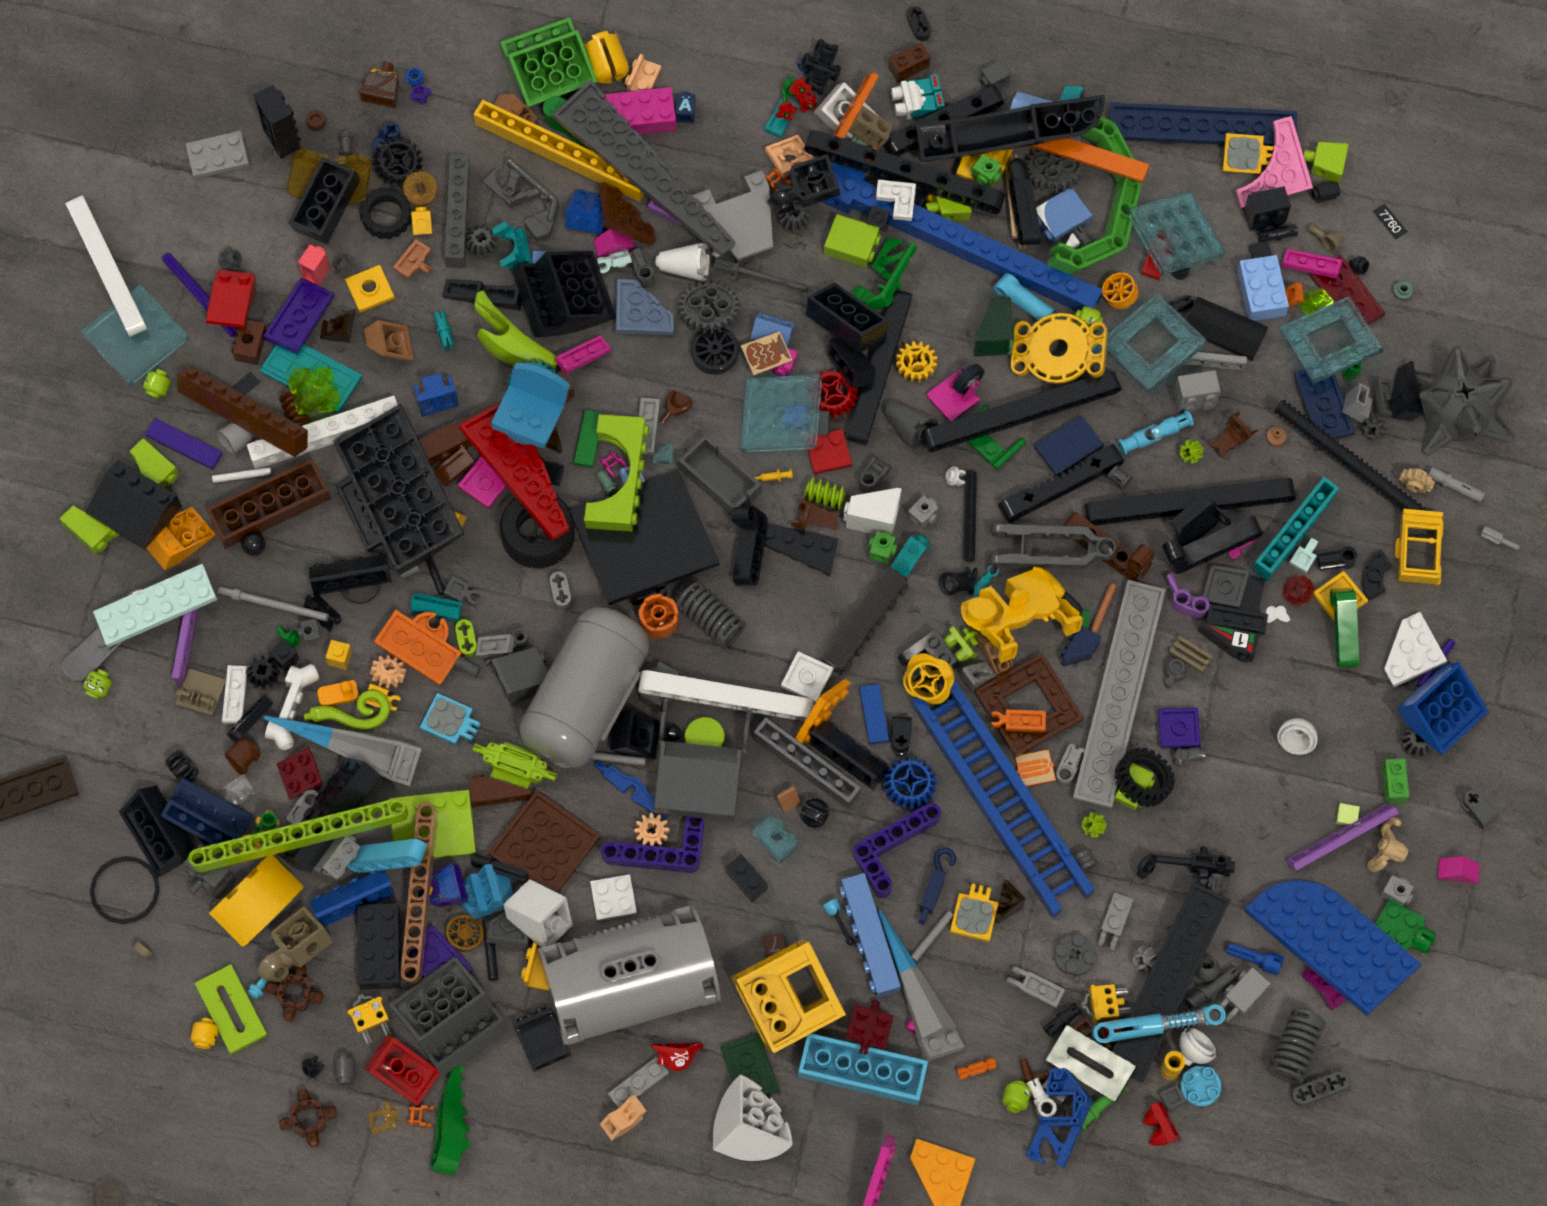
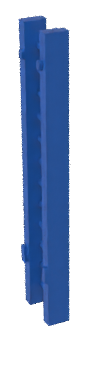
[912,679,1094,919]

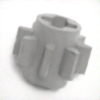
[1132,945,1158,972]

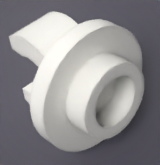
[945,466,966,486]

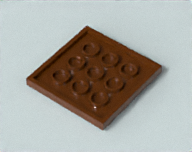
[488,790,601,893]

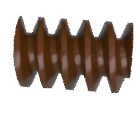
[279,388,311,426]

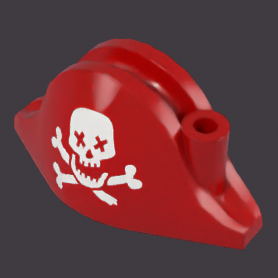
[651,1042,704,1071]

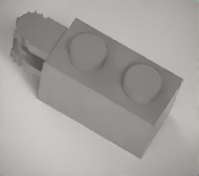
[1215,967,1271,1023]

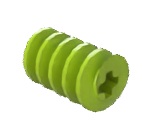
[803,477,846,511]

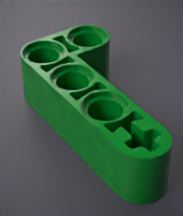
[1330,588,1359,668]

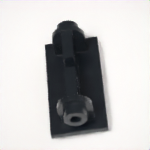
[303,593,342,632]

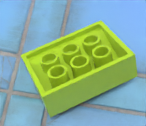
[389,790,476,859]

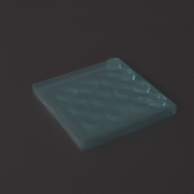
[81,284,190,386]

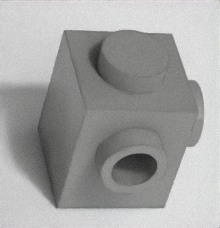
[907,495,938,530]
[1380,875,1414,906]

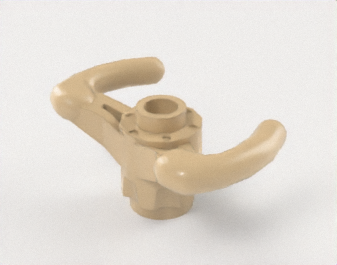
[1367,817,1408,873]

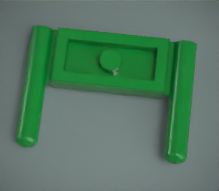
[966,405,1026,470]

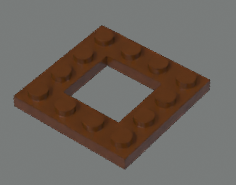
[974,653,1084,758]

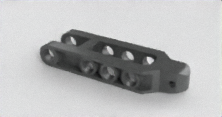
[989,524,1117,569]

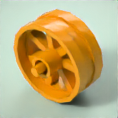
[1102,272,1139,309]

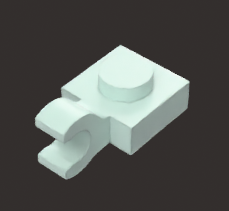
[597,249,632,273]
[1289,538,1318,574]

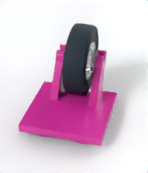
[926,364,985,422]

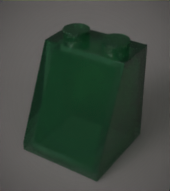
[973,296,1014,357]

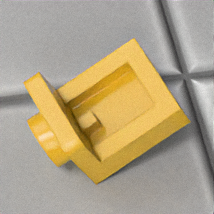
[411,206,432,235]

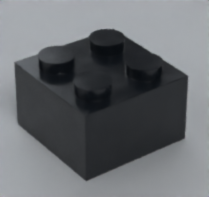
[1243,186,1291,231]

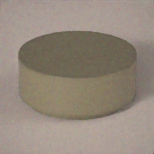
[133,941,153,959]

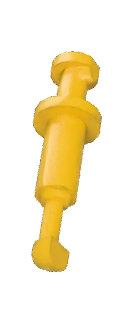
[754,469,793,482]

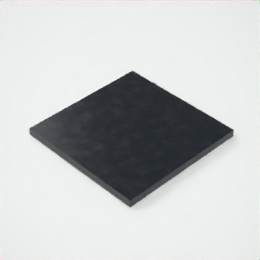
[569,470,720,606]

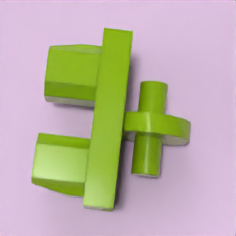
[943,626,979,663]

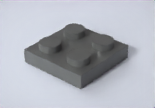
[1202,565,1250,609]

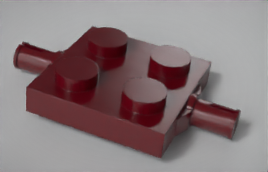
[846,1000,894,1055]

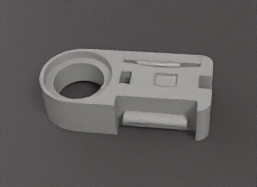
[1056,744,1085,785]
[286,790,318,825]

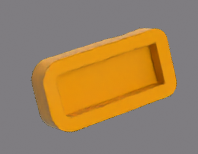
[317,680,359,706]

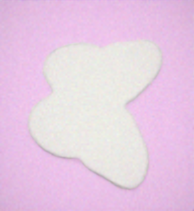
[1266,606,1290,623]

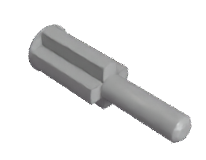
[1480,526,1520,550]

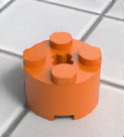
[639,594,679,639]

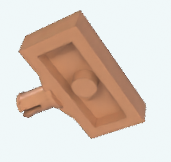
[393,239,433,280]

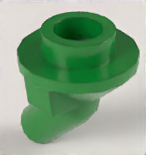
[276,626,300,649]

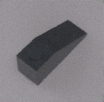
[1390,361,1423,421]

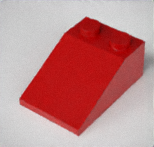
[206,270,256,328]
[364,1035,440,1106]

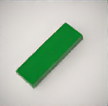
[574,410,604,468]

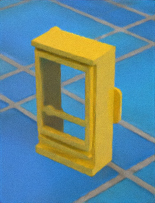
[1395,509,1443,585]

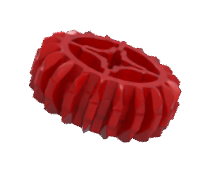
[806,369,858,420]

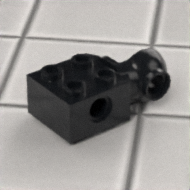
[767,154,841,214]

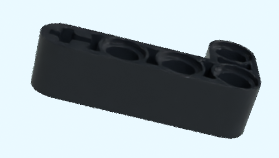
[732,506,768,586]

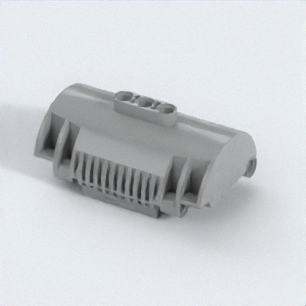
[538,905,721,1046]

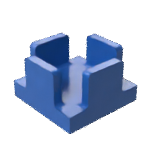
[414,374,459,416]

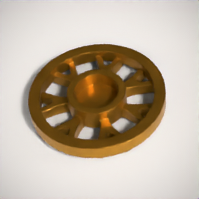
[445,915,484,952]

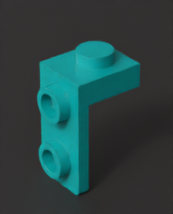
[890,534,933,578]

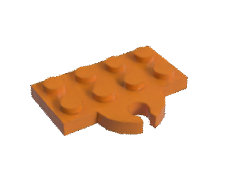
[374,610,462,686]

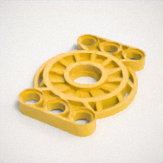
[1011,313,1108,384]

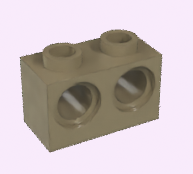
[848,106,892,150]

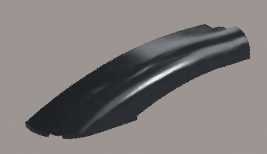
[914,95,1105,162]

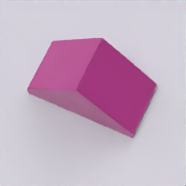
[594,229,635,258]
[1437,856,1479,884]

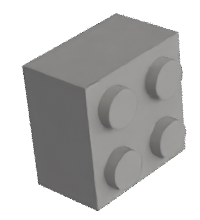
[1174,370,1220,413]

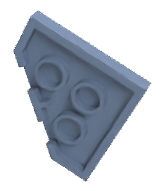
[616,279,674,335]

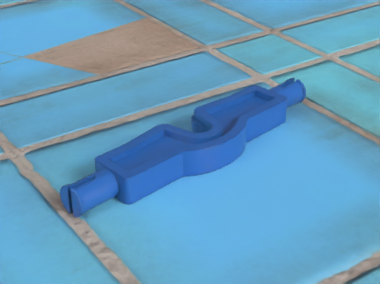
[594,760,669,820]

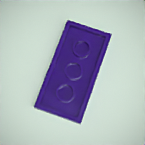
[263,278,335,355]

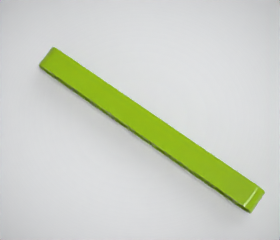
[188,798,408,872]

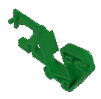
[851,238,917,310]

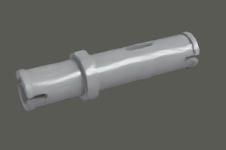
[1428,466,1485,504]

